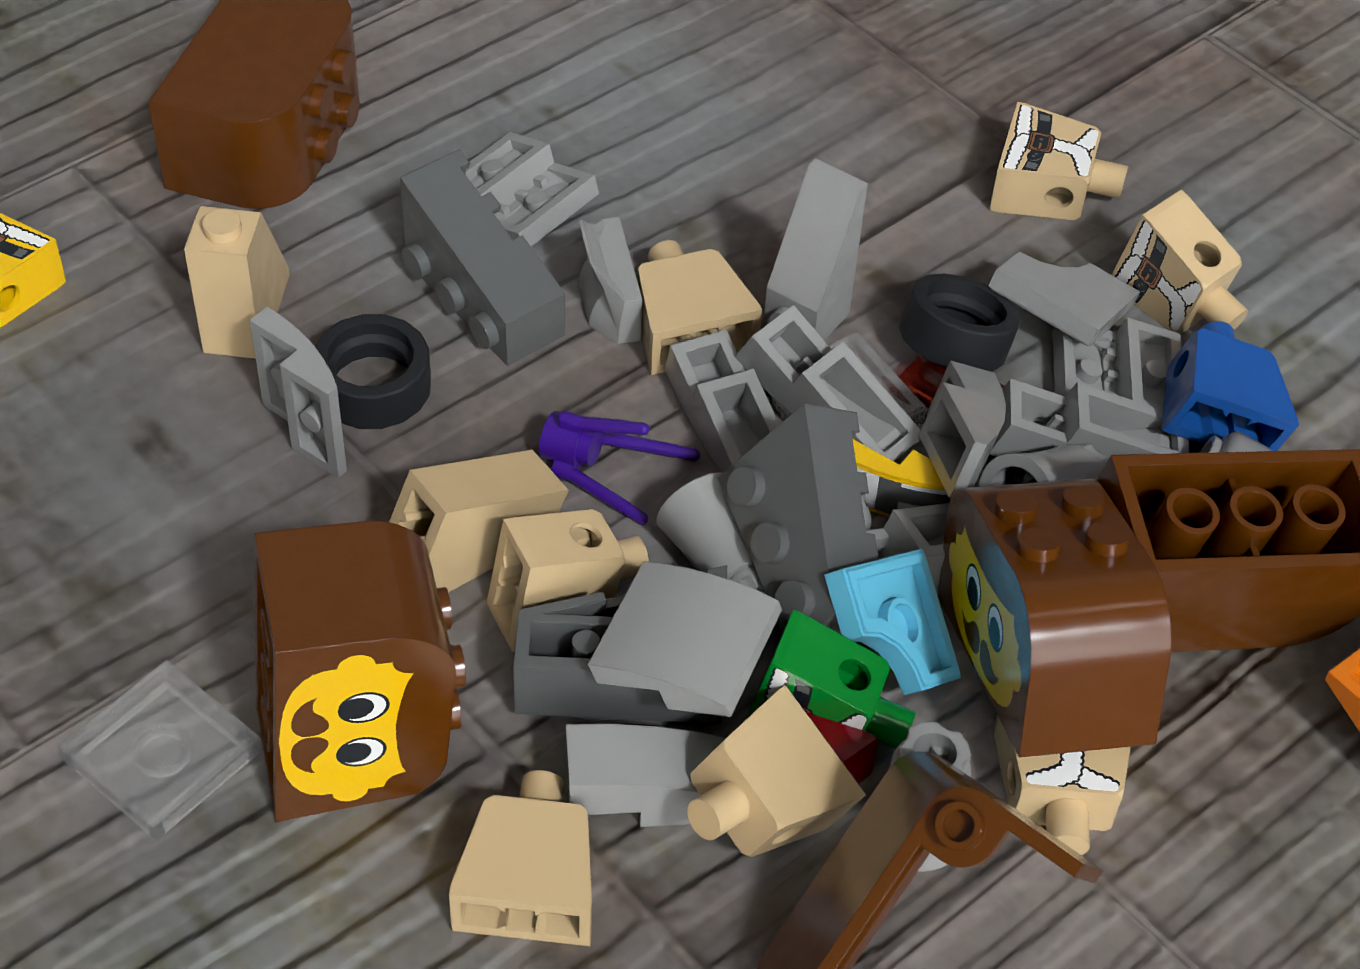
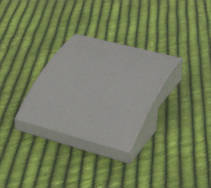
[466,132,599,247]
[249,306,347,478]
[1052,317,1182,410]
[588,561,782,717]

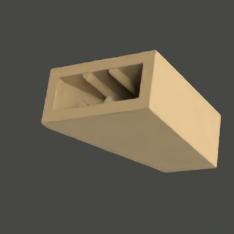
[184,206,290,359]
[389,450,569,593]

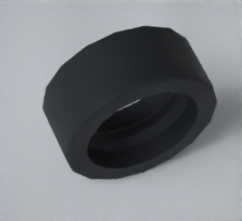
[898,273,1021,372]
[315,314,431,429]

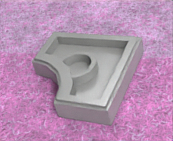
[988,252,1140,347]

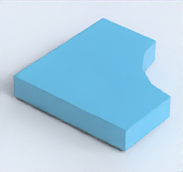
[824,549,961,695]

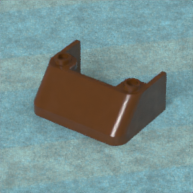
[757,751,1103,969]

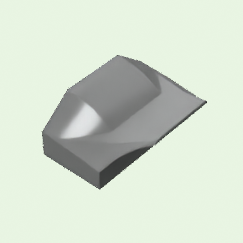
[578,217,642,344]

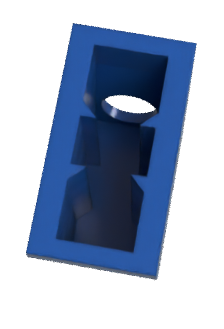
[1162,321,1299,451]

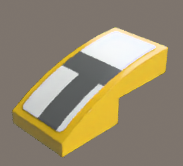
[853,439,951,517]

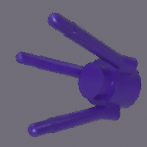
[539,410,700,525]

